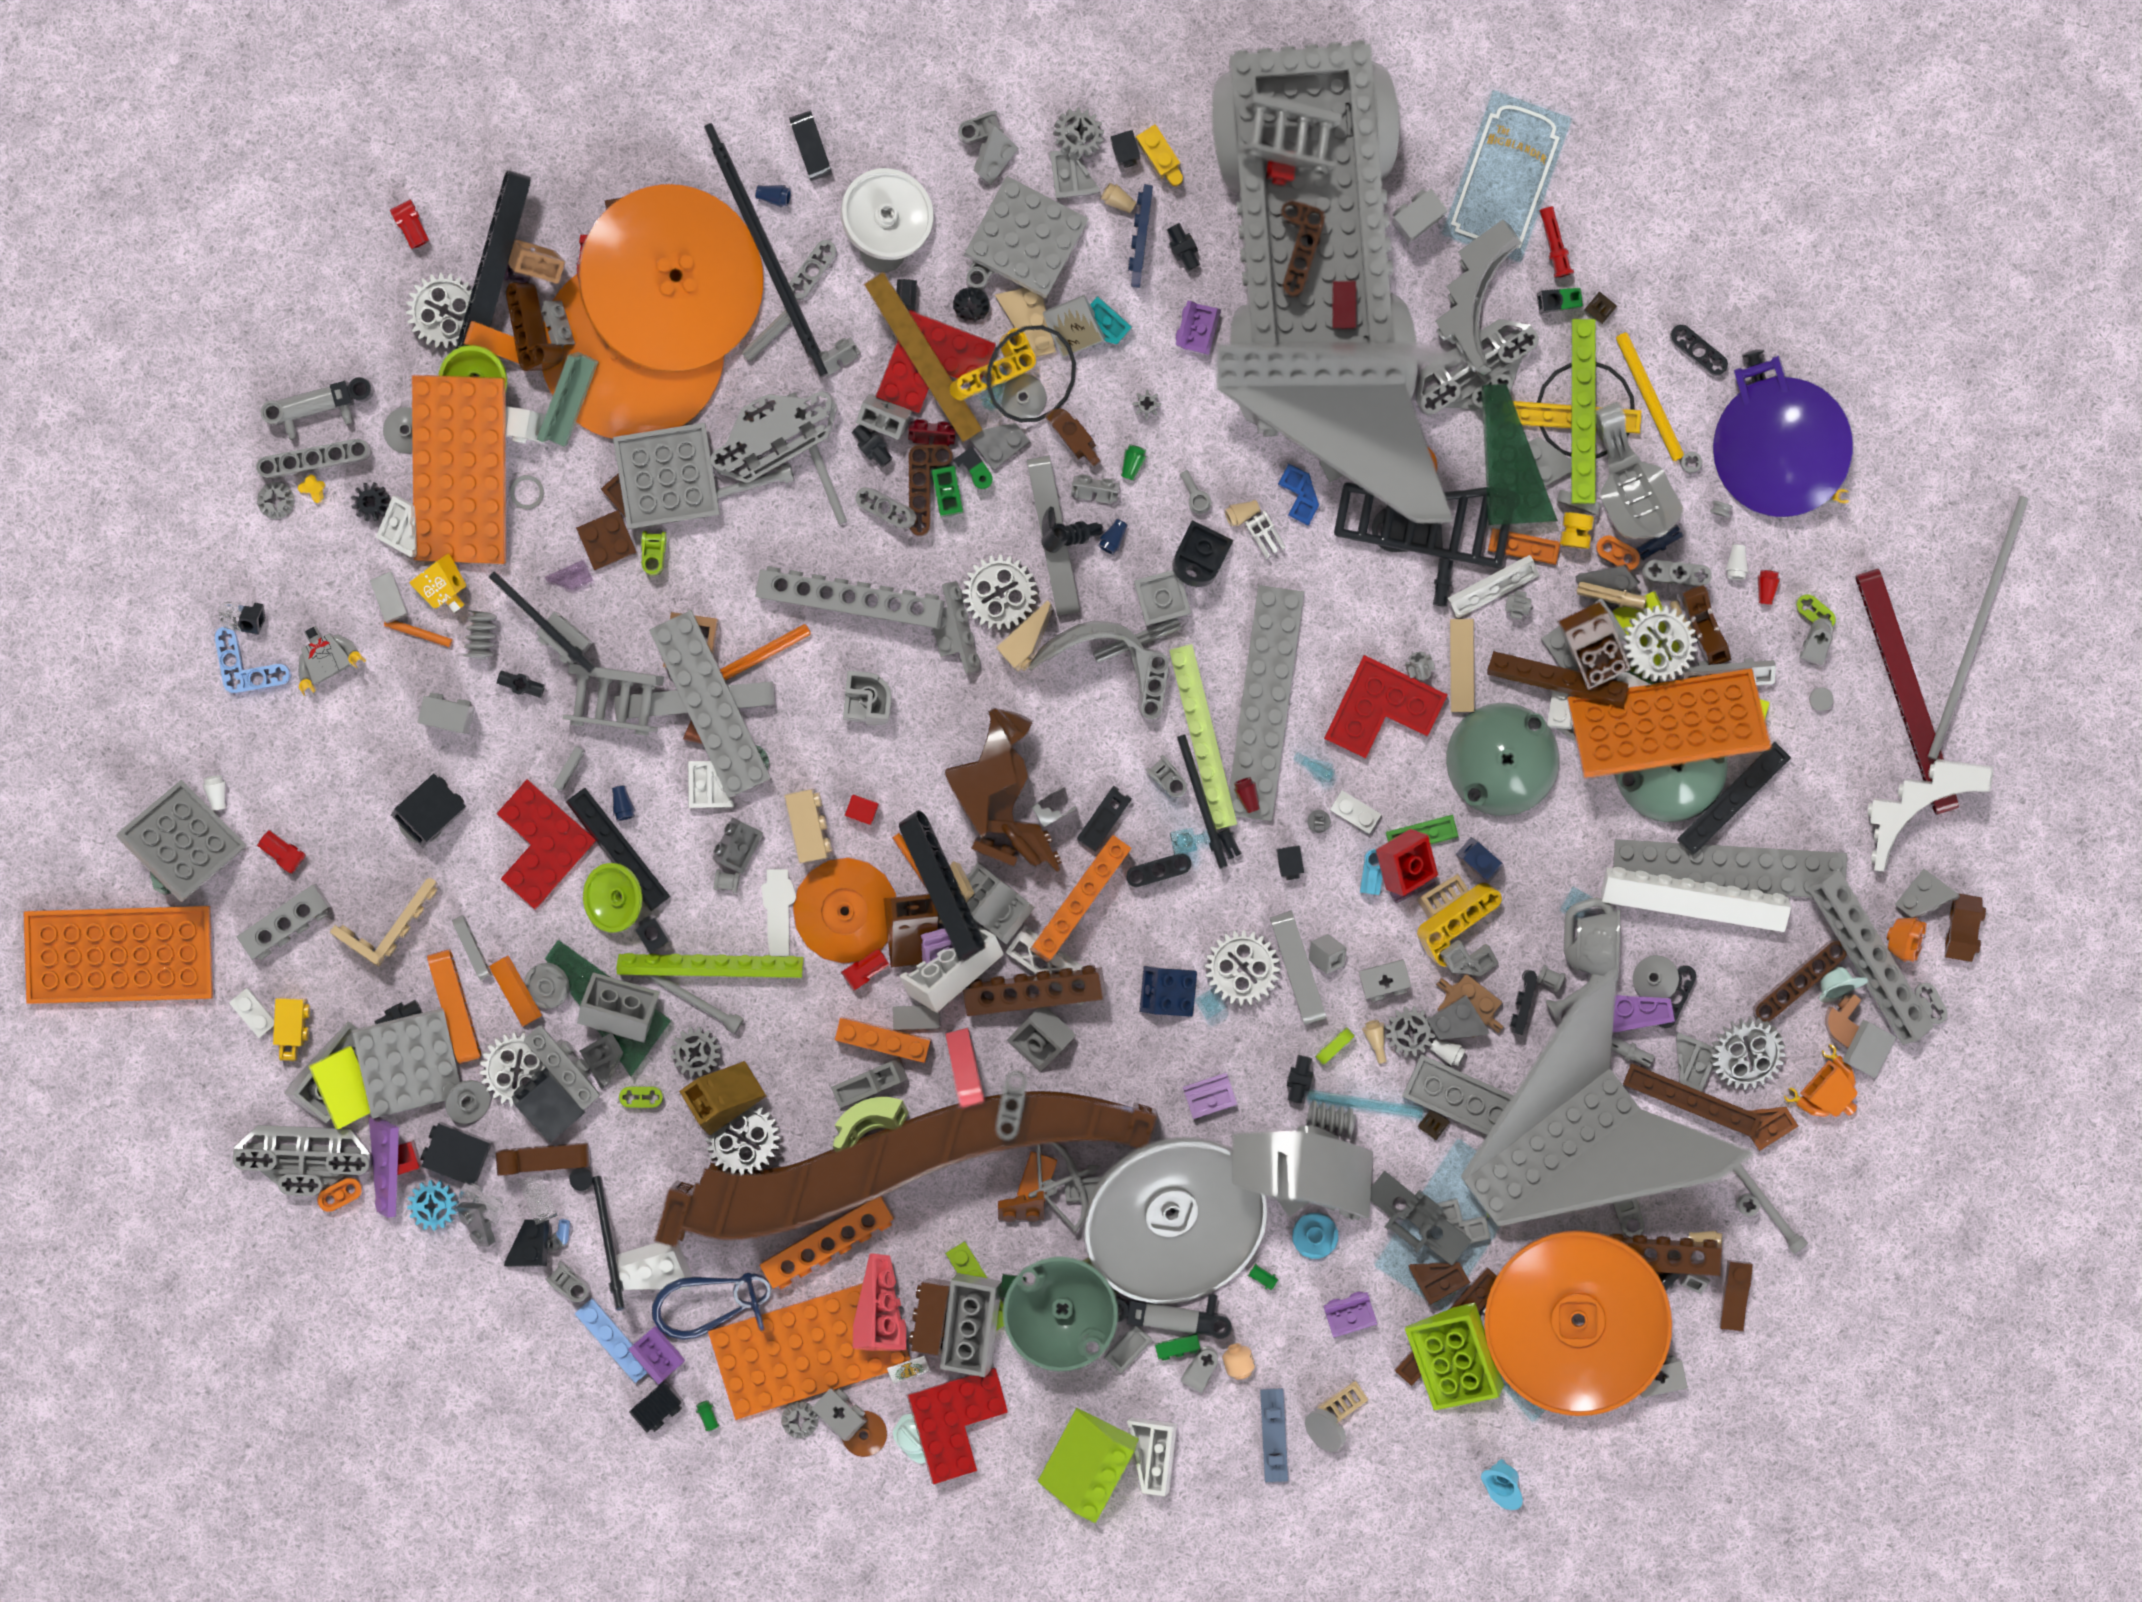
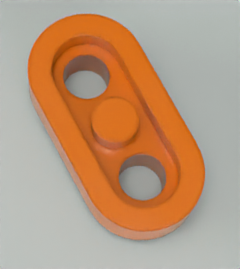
[1596,535,1640,570]
[317,1177,363,1212]

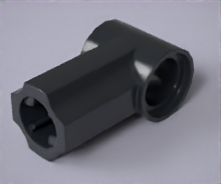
[896,279,917,311]

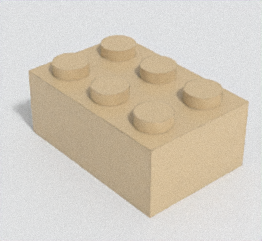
[785,789,832,863]

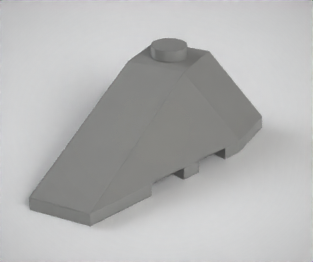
[284,1021,358,1123]

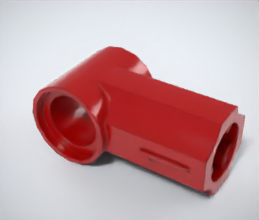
[390,199,430,249]
[257,830,306,874]
[841,949,890,991]

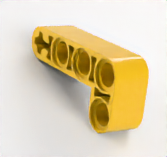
[950,328,1036,400]
[1417,882,1502,967]

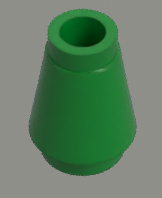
[1121,444,1147,480]

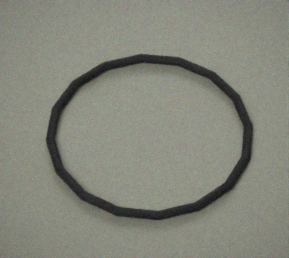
[986,325,1076,423]
[1537,362,1635,459]

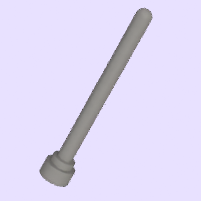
[716,463,795,499]
[643,975,744,1034]
[1734,1164,1808,1254]

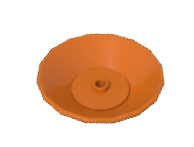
[793,857,896,964]

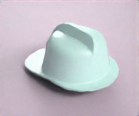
[1819,967,1868,1003]
[893,1414,925,1464]

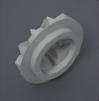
[257,482,294,519]
[781,1401,818,1439]

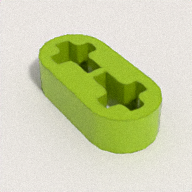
[1796,594,1836,626]
[1315,1027,1355,1065]
[619,1086,664,1108]

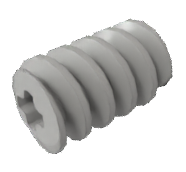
[463,610,497,659]
[1306,1100,1356,1138]

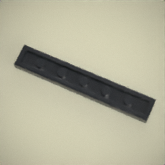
[1676,742,1791,856]
[566,787,671,911]

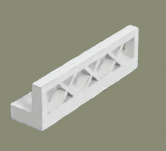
[1006,925,1085,1006]

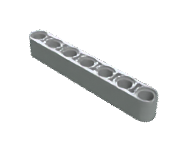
[1027,455,1080,617]
[614,682,775,720]

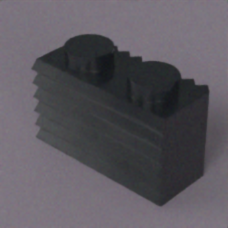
[629,1379,684,1433]

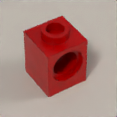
[1265,150,1296,186]

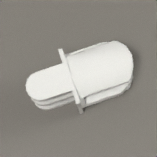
[1245,510,1286,560]

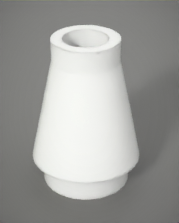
[1725,545,1748,580]
[202,775,226,810]
[1430,1038,1466,1066]

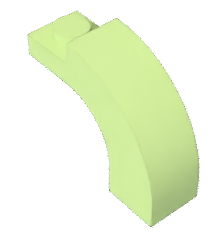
[833,1097,909,1152]

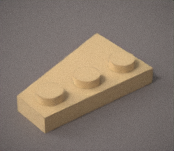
[995,288,1056,357]

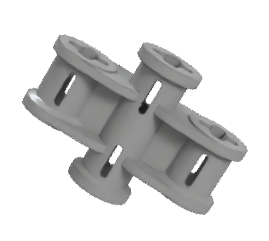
[1642,560,1712,587]

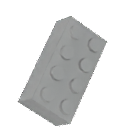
[940,1273,1002,1377]

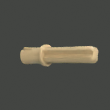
[1577,582,1647,611]

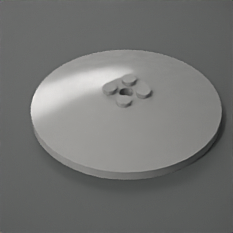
[1083,1137,1267,1304]

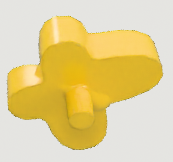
[297,474,325,503]

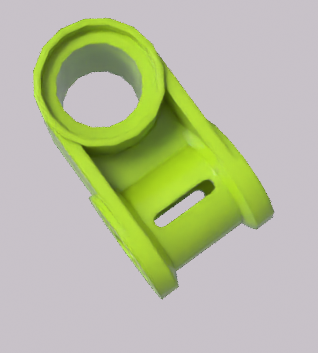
[641,531,667,576]

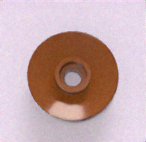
[842,1410,887,1457]

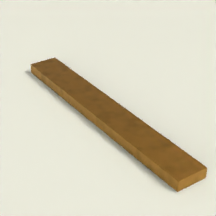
[864,272,983,442]

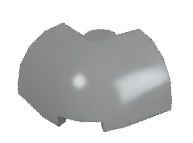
[843,671,891,725]

